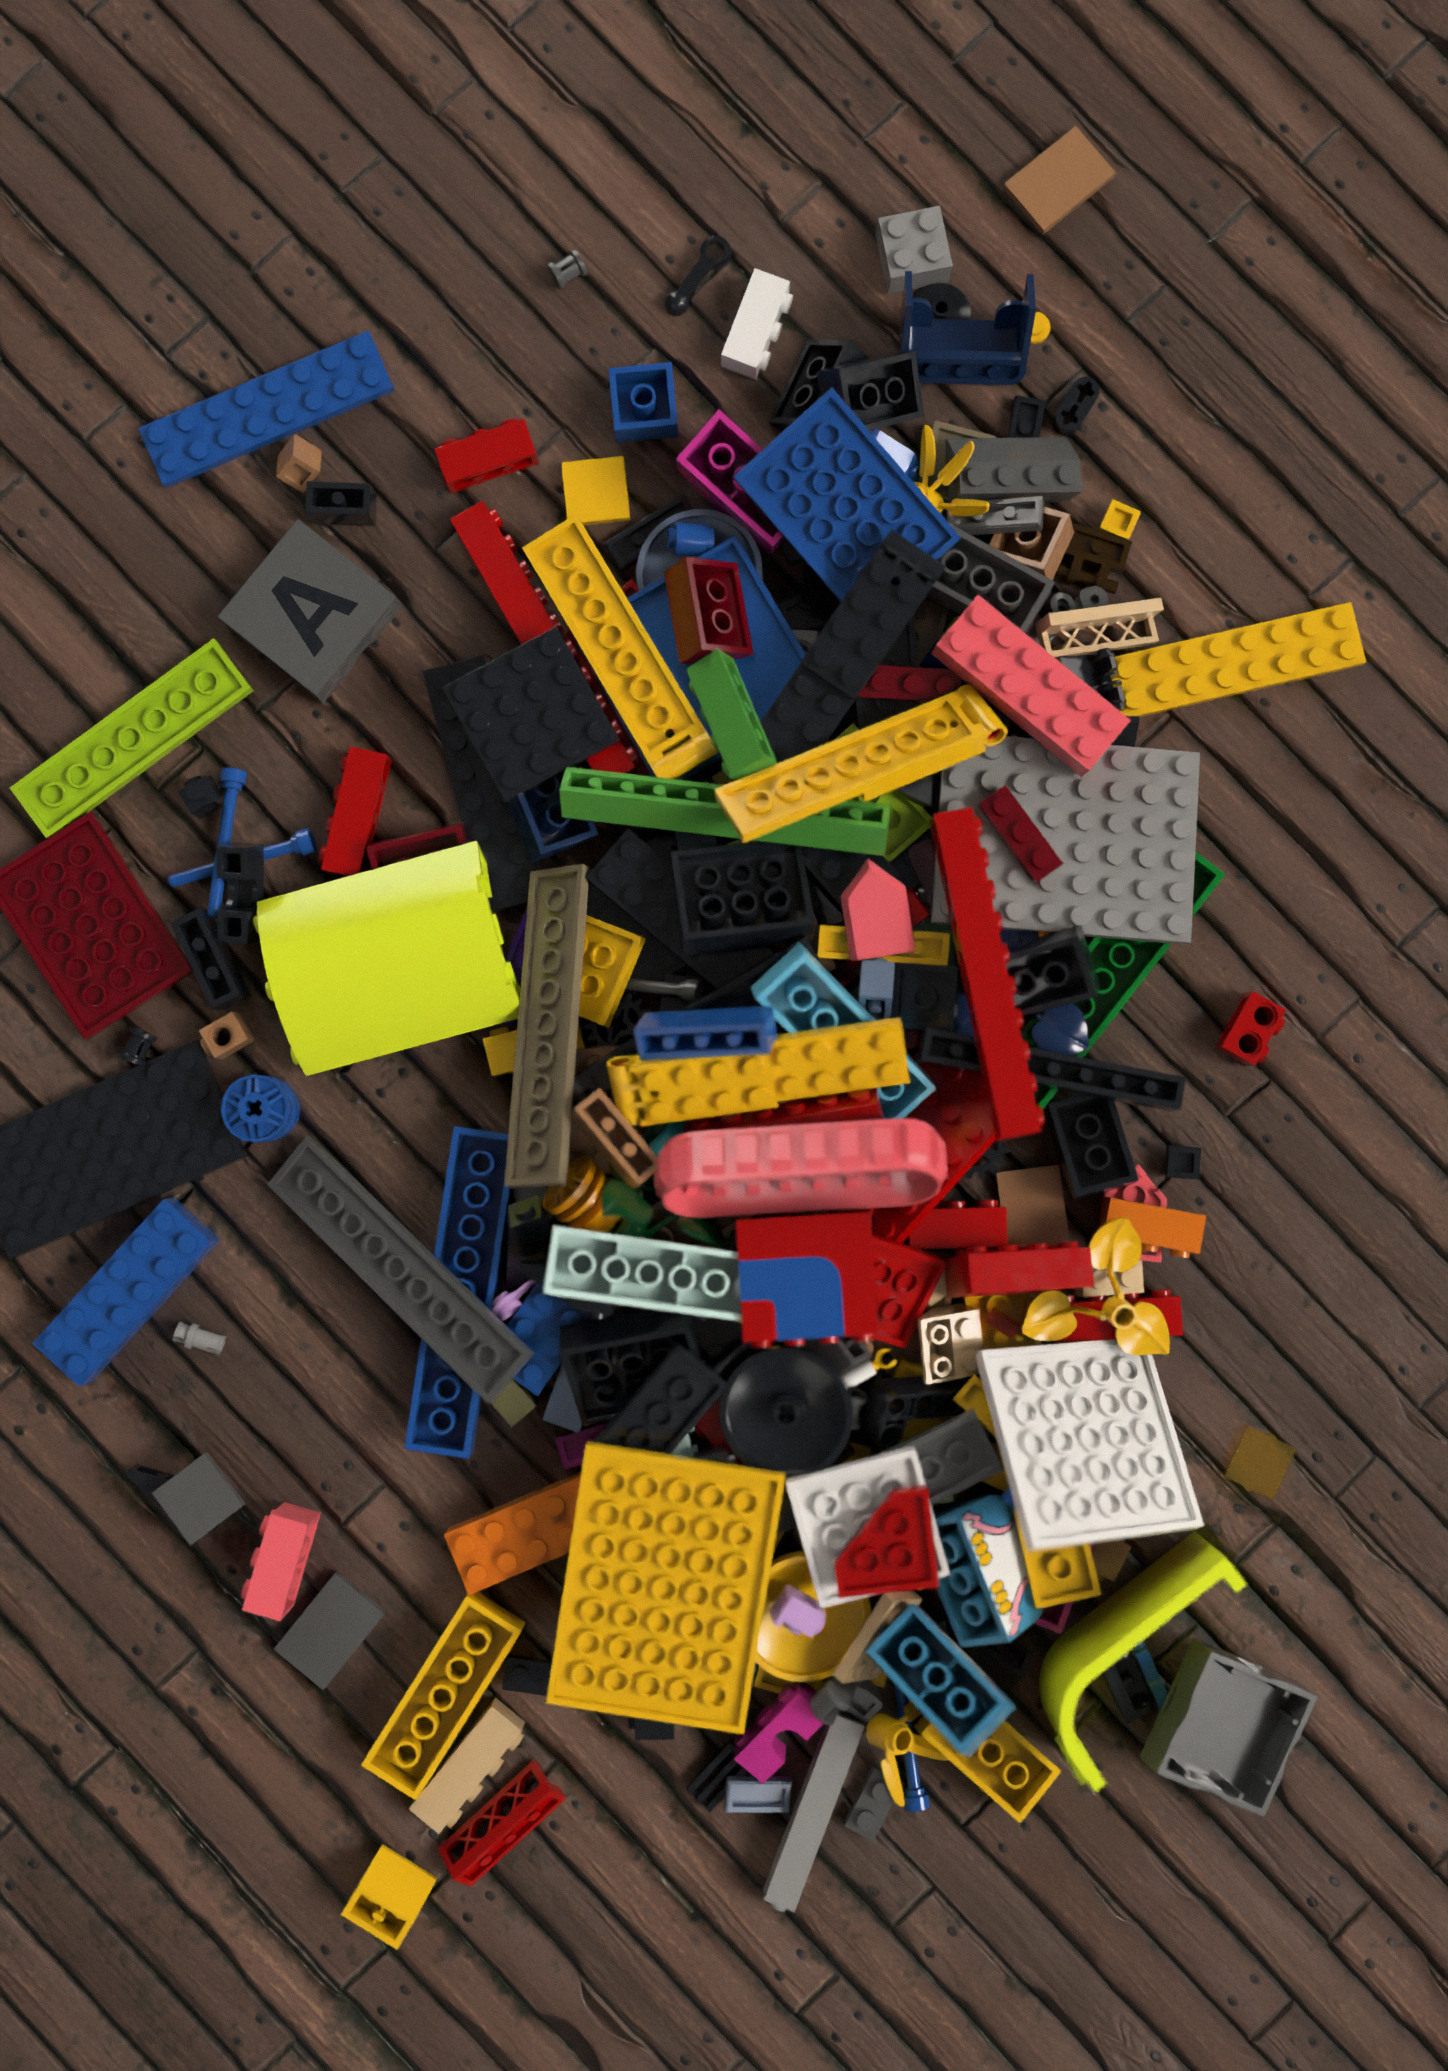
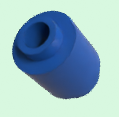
[667,522,714,556]

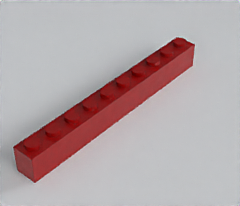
[450,500,640,775]
[930,807,1044,1142]

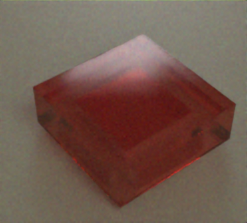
[986,1306,1021,1338]

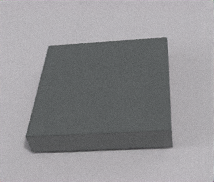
[152,1452,245,1546]

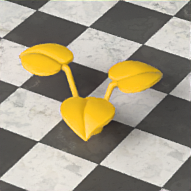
[1021,1217,1170,1356]

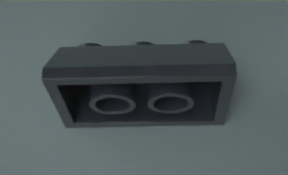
[769,339,869,431]

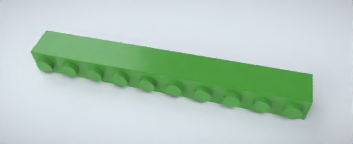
[560,767,891,856]

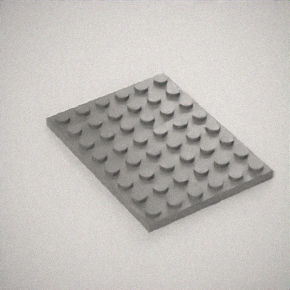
[931,736,1200,945]

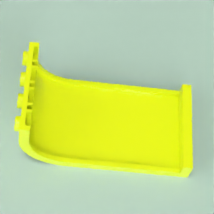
[1039,1531,1247,1792]

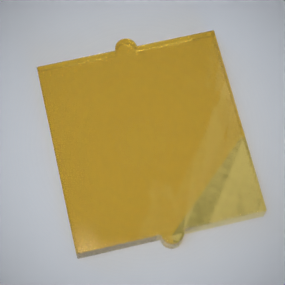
[1224,1425,1296,1500]

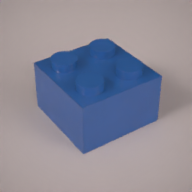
[608,362,679,443]

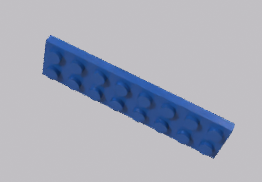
[139,330,395,488]

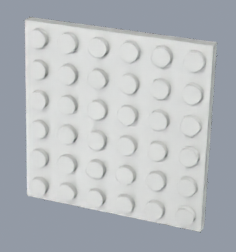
[975,1339,1204,1552]

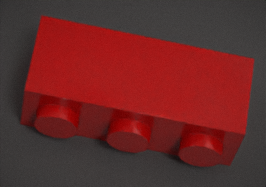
[434,418,539,494]

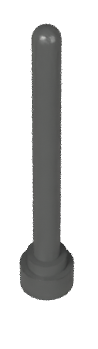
[625,978,704,1004]

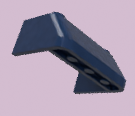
[900,271,1036,385]

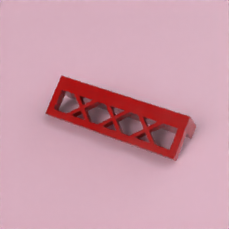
[437,1760,567,1887]

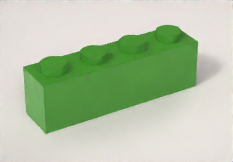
[686,648,777,780]

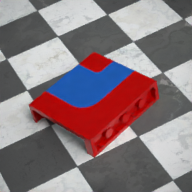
[736,1211,879,1348]

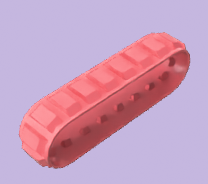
[654,1119,947,1218]

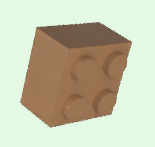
[989,497,1074,580]

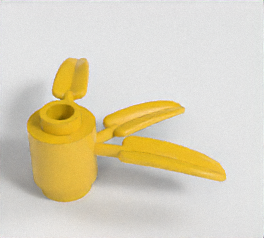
[914,424,990,517]
[866,1701,949,1807]

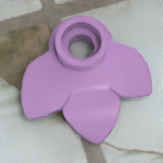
[491,1279,537,1321]

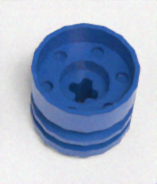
[221,1075,300,1143]

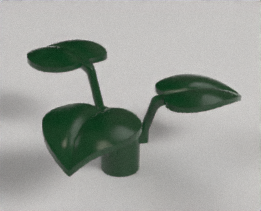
[602,1163,726,1250]

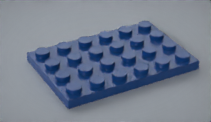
[733,388,961,603]

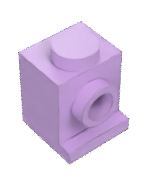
[770,1584,825,1638]

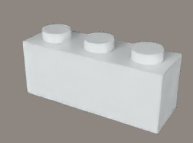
[721,268,793,379]

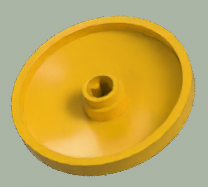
[755,1551,871,1682]

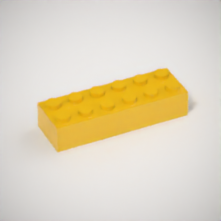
[361,1592,525,1801]

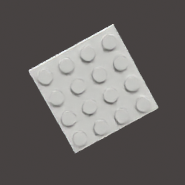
[786,1445,950,1608]

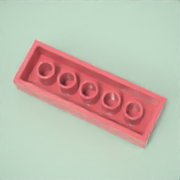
[932,595,1131,777]

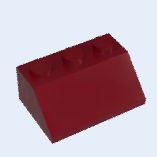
[664,557,753,665]
[366,822,468,870]

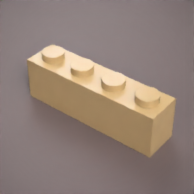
[409,1697,525,1834]

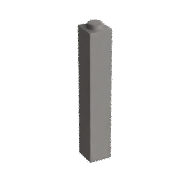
[763,1709,865,1912]

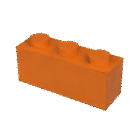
[1099,1197,1206,1259]

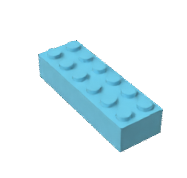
[751,942,937,1119]

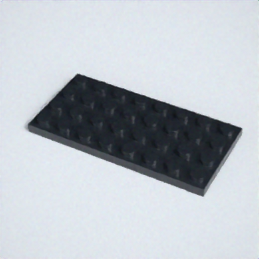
[0,1040,248,1260]

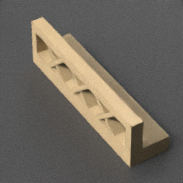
[1035,598,1164,659]

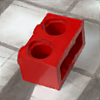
[1214,991,1286,1067]

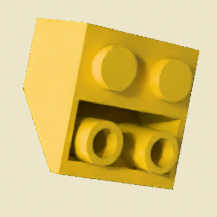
[341,1844,437,1950]

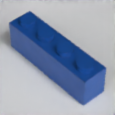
[634,1006,778,1060]

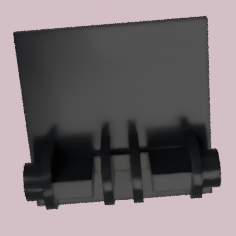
[1058,648,1127,711]

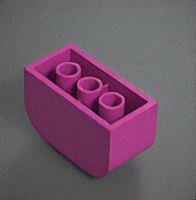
[676,410,785,554]

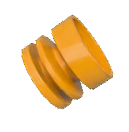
[543,1156,621,1233]

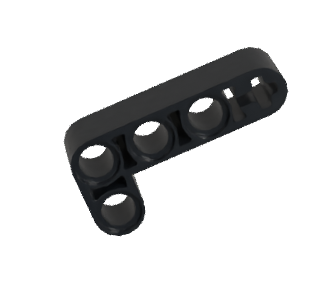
[862,1376,972,1450]

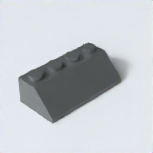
[945,437,1082,503]

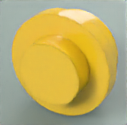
[1030,312,1050,344]

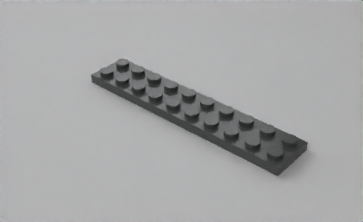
[267,1136,534,1404]

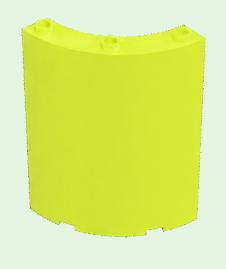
[253,841,521,1076]

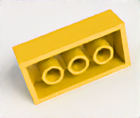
[914,1715,1061,1823]

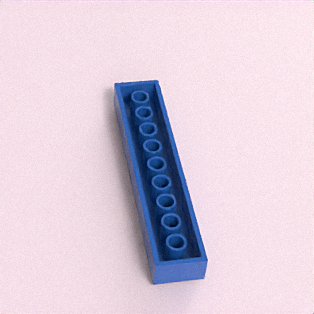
[404,1126,513,1459]

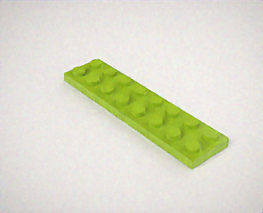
[10,638,254,839]

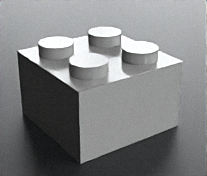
[875,206,953,294]

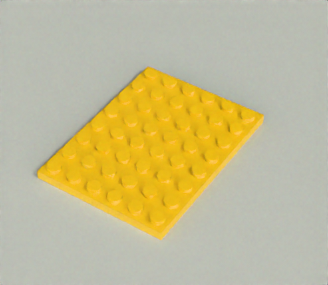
[546,1442,785,1734]

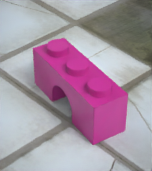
[734,1682,823,1784]

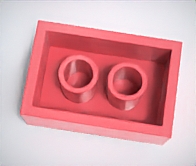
[241,1502,321,1621]

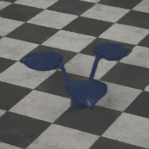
[954,929,1089,1055]

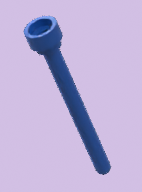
[207,768,247,919]
[168,827,317,887]
[894,1682,930,1812]

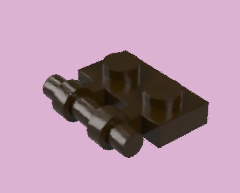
[1055,522,1132,594]

